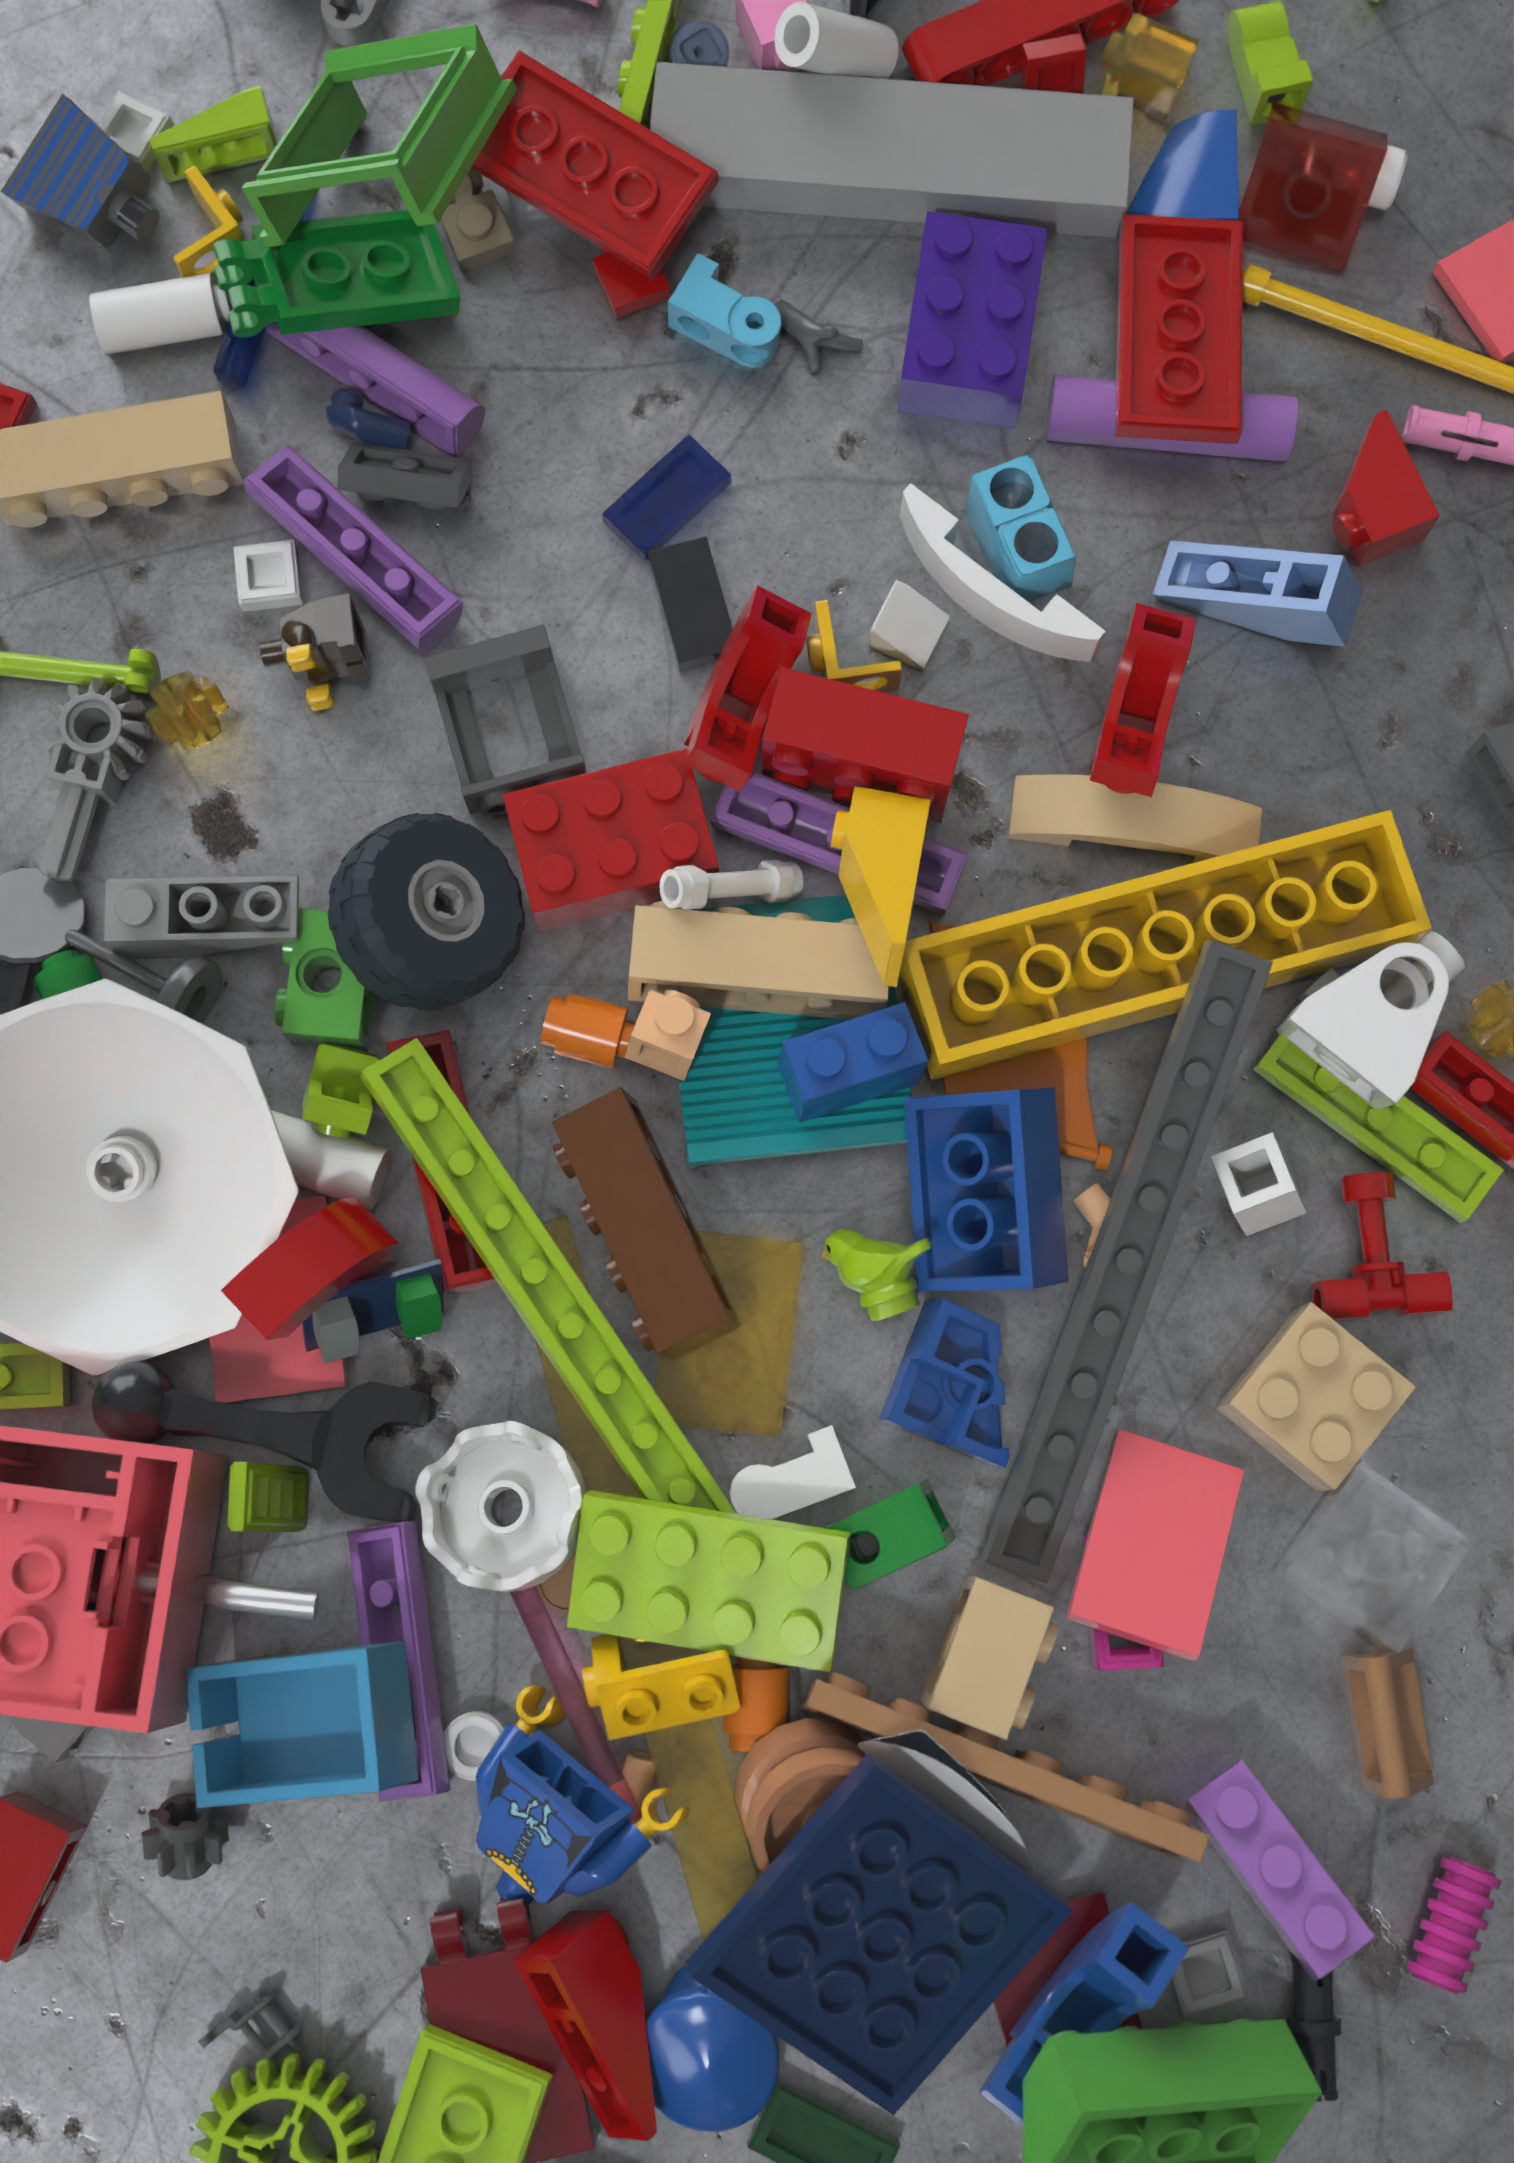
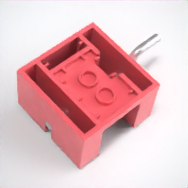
[0,1426,320,1733]

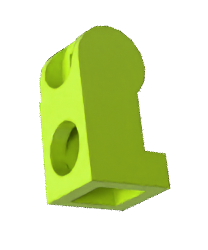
[1227,0,1313,126]

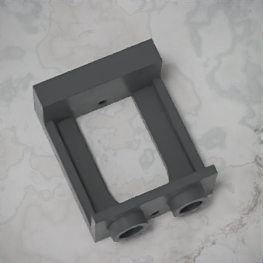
[424,624,587,816]

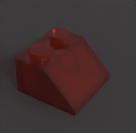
[1238,102,1388,270]

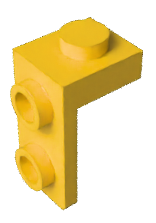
[582,1634,740,1741]

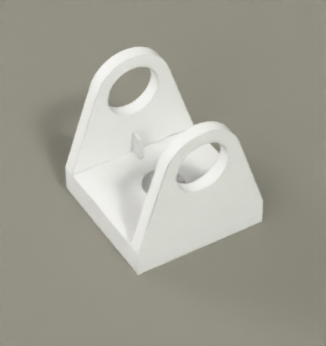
[1276,943,1449,1111]

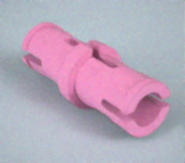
[1402,404,1514,465]

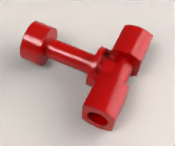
[1311,1172,1453,1321]

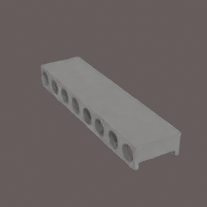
[650,62,1134,238]

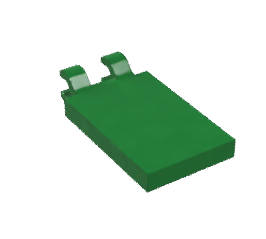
[214,210,461,337]

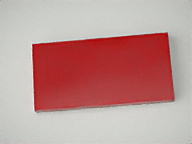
[471,50,720,280]
[1115,214,1243,444]

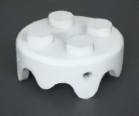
[415,1421,587,1592]

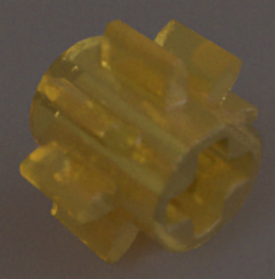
[145,671,229,750]
[1468,979,1514,1061]

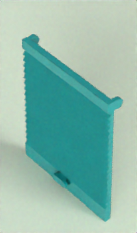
[678,895,913,1169]

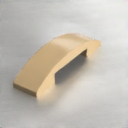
[1008,774,1262,863]

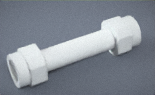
[660,860,803,910]

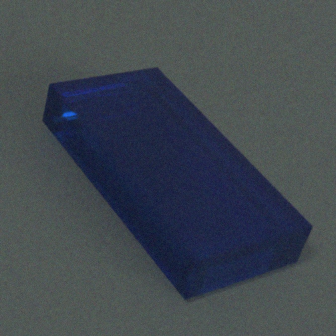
[602,434,731,562]

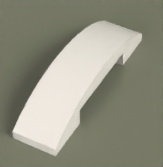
[899,483,1106,662]

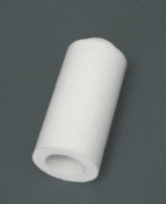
[774,2,898,79]
[90,273,233,355]
[271,1110,392,1210]

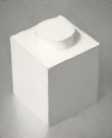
[1211,1132,1307,1236]

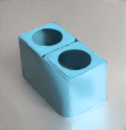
[966,454,1076,602]

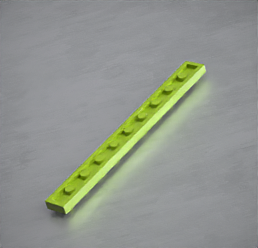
[360,1038,737,1514]

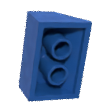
[904,1088,1069,1292]

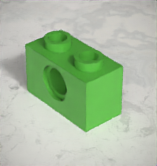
[275,908,375,1052]

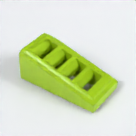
[150,85,278,183]
[227,1462,309,1533]

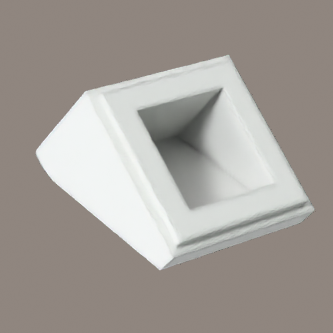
[868,580,950,671]

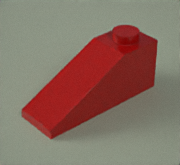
[513,1910,657,2141]

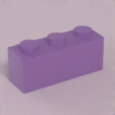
[1185,1760,1376,1982]

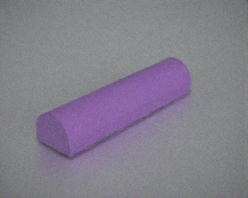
[266,322,485,458]
[1047,375,1298,462]
[243,444,463,652]
[711,771,968,915]
[347,1521,451,1802]

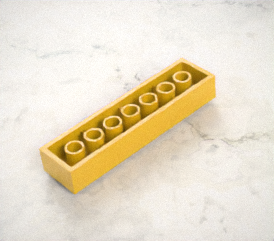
[899,810,1432,1080]

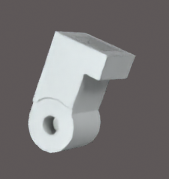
[730,1425,856,1520]

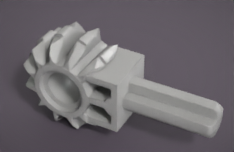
[38,677,154,881]

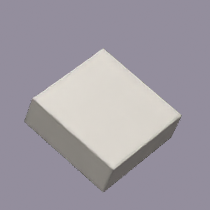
[98,91,174,173]
[233,540,303,612]

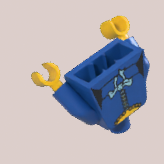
[475,1685,689,1906]

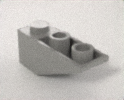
[104,875,299,959]

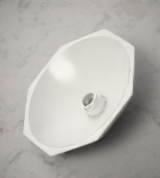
[0,978,299,1376]

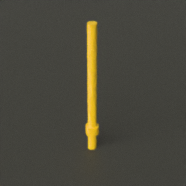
[1243,264,1514,394]

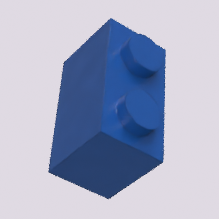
[777,1002,928,1123]

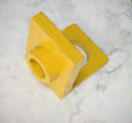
[173,165,245,278]
[806,600,902,693]

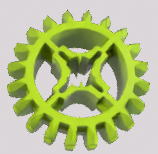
[189,2053,379,2163]

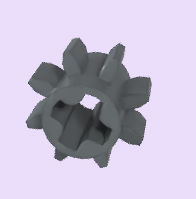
[141,1793,229,1880]

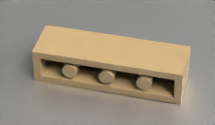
[0,390,244,528]
[628,901,889,1020]

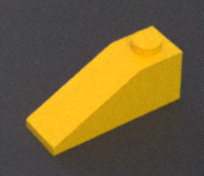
[830,786,931,987]

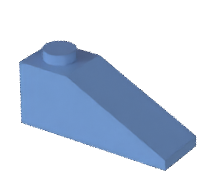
[1153,540,1363,647]

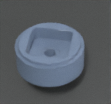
[668,20,729,67]

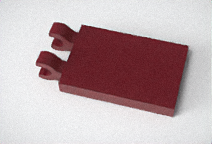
[420,1897,596,2163]

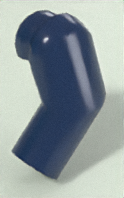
[326,388,410,449]

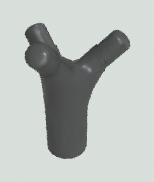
[774,299,864,373]

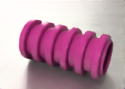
[1406,1856,1501,1995]

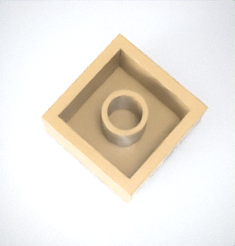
[1216,1302,1416,1492]
[920,1576,1059,1740]

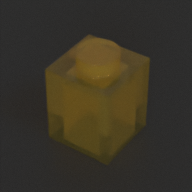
[1100,12,1200,122]

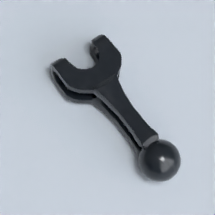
[92,1362,439,1523]

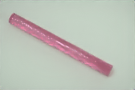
[509,1585,643,1824]

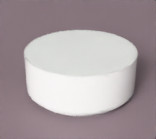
[1365,144,1408,211]
[444,1711,505,1781]

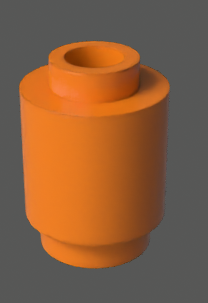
[723,1656,790,1752]

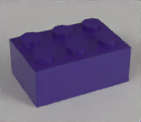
[897,211,1048,429]

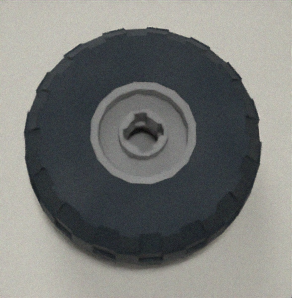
[327,813,525,1010]

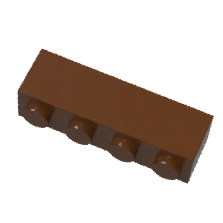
[552,1087,741,1361]

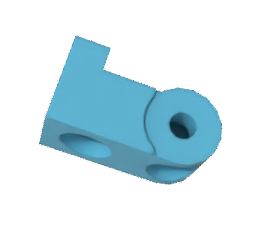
[668,253,781,368]

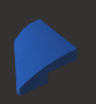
[1117,109,1239,241]
[879,1298,1010,1468]

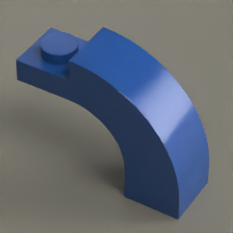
[979,1902,1190,2128]

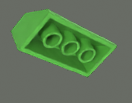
[1023,2018,1322,2163]

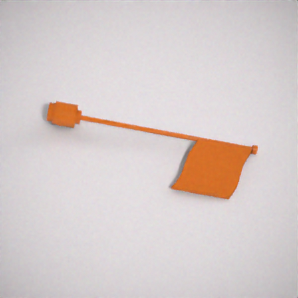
[540,921,1113,1171]

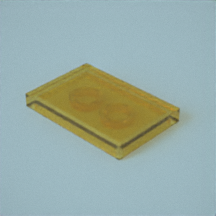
[655,1230,804,1438]

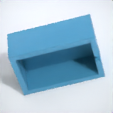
[186,1641,419,1808]

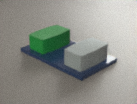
[302,1259,444,1363]

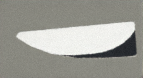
[858,1730,1035,1874]

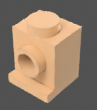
[625,989,711,1081]

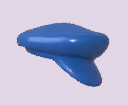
[646,1965,779,2132]

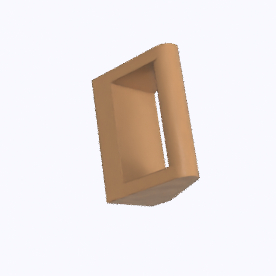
[1341,1647,1434,1799]

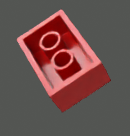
[762,667,969,824]
[502,748,719,932]

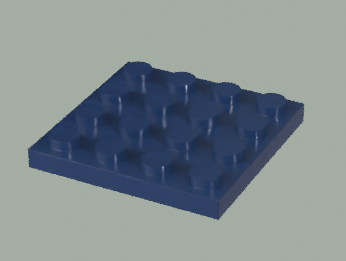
[686,1752,1073,2116]

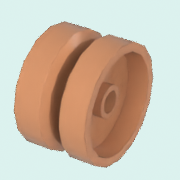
[734,1718,866,1873]

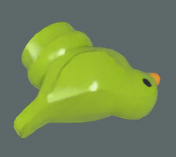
[821,1228,932,1321]

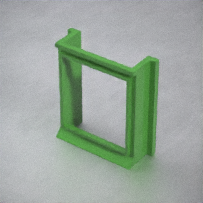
[241,24,517,248]

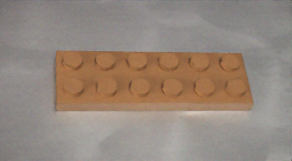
[800,1672,1210,1863]

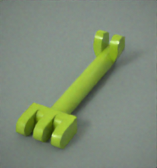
[0,635,161,694]

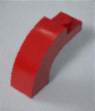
[684,585,812,792]
[1090,603,1196,797]
[220,1196,399,1340]

